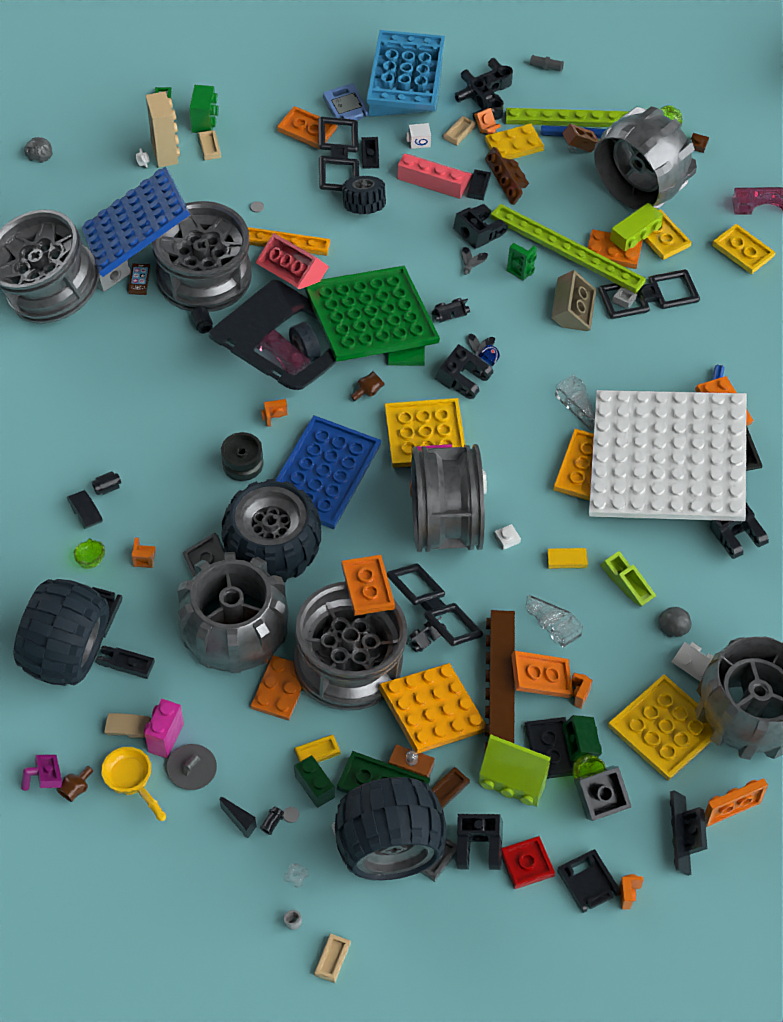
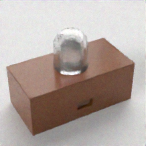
[562,123,598,153]
[388,744,435,778]

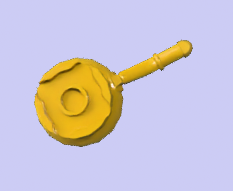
[101,747,166,821]

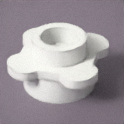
[136,148,150,168]

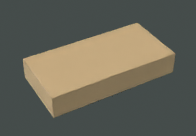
[443,116,476,146]
[198,130,221,160]
[314,933,351,983]

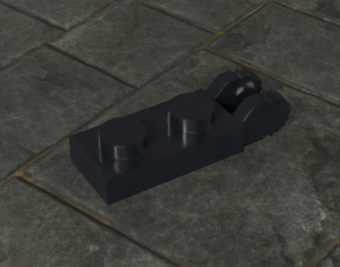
[95,645,155,679]

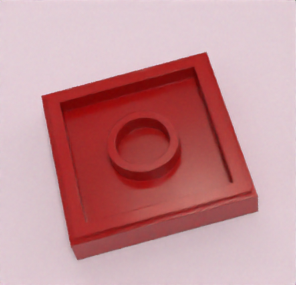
[502,836,555,889]

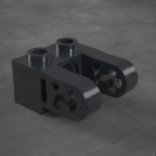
[453,204,508,249]
[435,344,493,399]
[710,503,769,559]
[456,814,503,870]

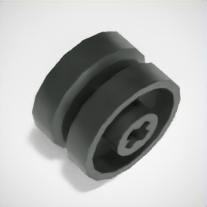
[221,432,264,481]

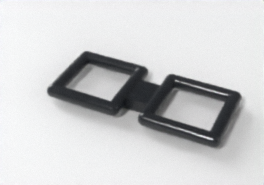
[318,117,359,191]
[598,269,700,319]
[387,563,483,646]

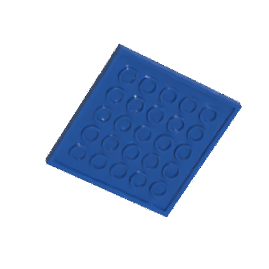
[82,167,190,277]

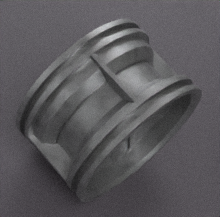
[152,201,252,312]
[0,210,100,324]
[411,444,485,553]
[294,581,407,711]

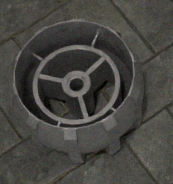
[594,106,697,210]
[177,552,289,673]
[695,636,783,760]

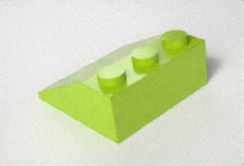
[478,735,551,807]

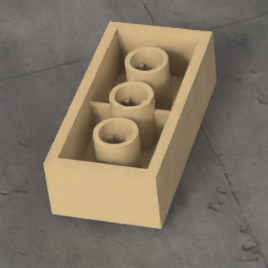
[146,91,180,168]

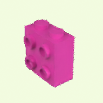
[143,699,184,759]

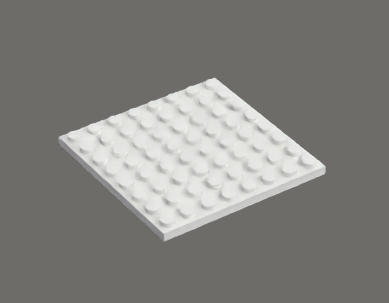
[589,390,747,521]

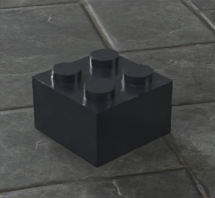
[574,765,632,821]

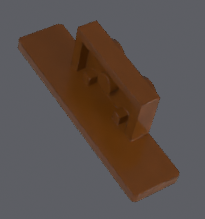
[485,147,529,205]

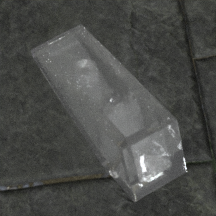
[555,374,595,431]

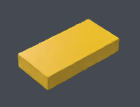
[547,548,588,569]
[294,734,341,763]

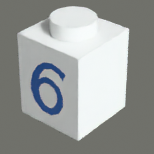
[406,123,431,149]

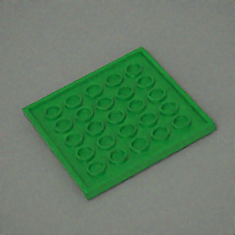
[304,265,440,362]

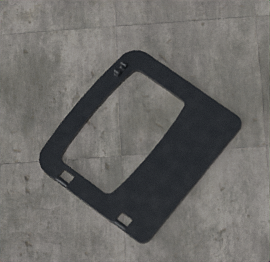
[209,280,336,390]

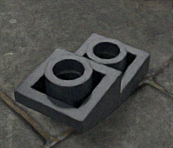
[67,490,103,529]

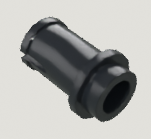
[260,806,284,835]

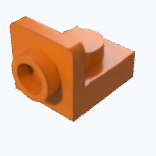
[474,108,501,135]
[261,399,288,427]
[571,672,593,709]
[619,874,644,910]

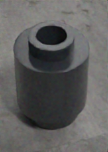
[191,306,213,334]
[91,471,121,495]

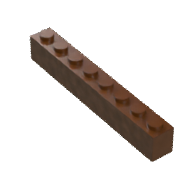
[484,610,515,755]

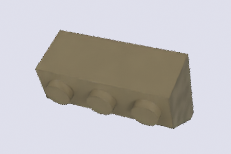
[551,270,597,331]

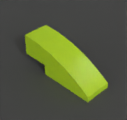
[600,551,656,607]

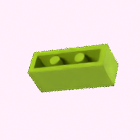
[610,203,663,252]

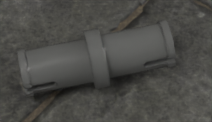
[530,55,564,72]

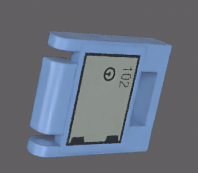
[323,83,369,126]

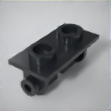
[431,298,470,323]
[406,617,447,653]

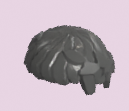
[24,137,53,163]
[658,607,692,637]

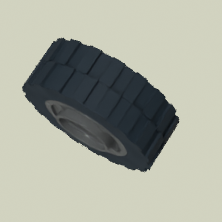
[289,322,321,364]

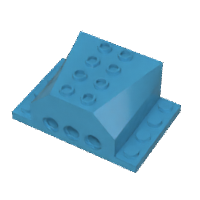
[367,30,445,117]

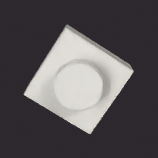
[494,524,521,550]

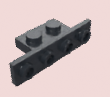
[669,790,708,876]

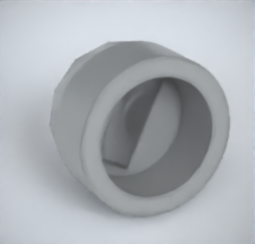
[284,910,302,930]

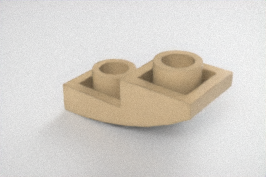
[104,713,152,738]

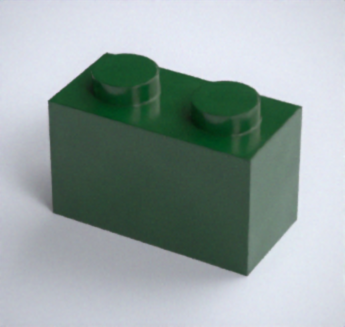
[563,715,602,763]
[294,755,335,808]

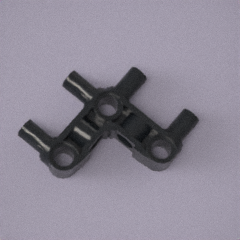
[455,58,513,123]

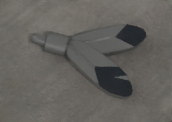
[462,247,488,275]
[468,334,495,359]

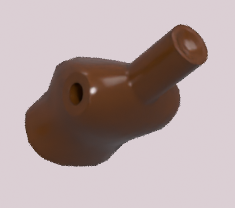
[351,371,385,401]
[56,766,93,802]

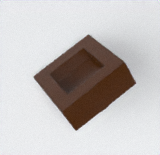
[691,133,709,153]

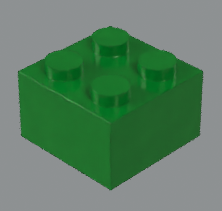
[189,85,219,133]

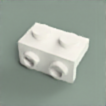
[672,642,714,682]

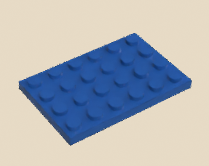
[276,415,381,529]

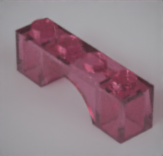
[732,187,783,215]
[256,329,310,375]

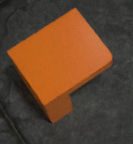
[132,537,156,568]

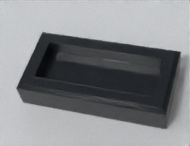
[467,169,491,201]

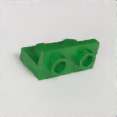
[506,243,537,281]

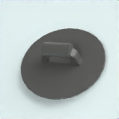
[167,744,217,790]

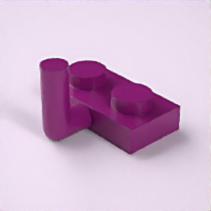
[21,755,62,791]

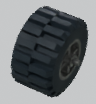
[342,176,386,214]

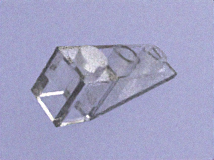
[526,595,583,648]

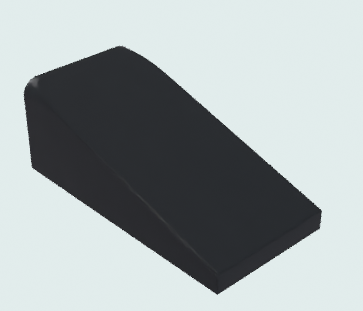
[361,137,379,169]
[219,797,257,838]

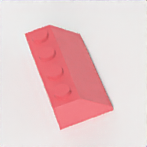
[397,154,473,199]
[255,233,329,289]

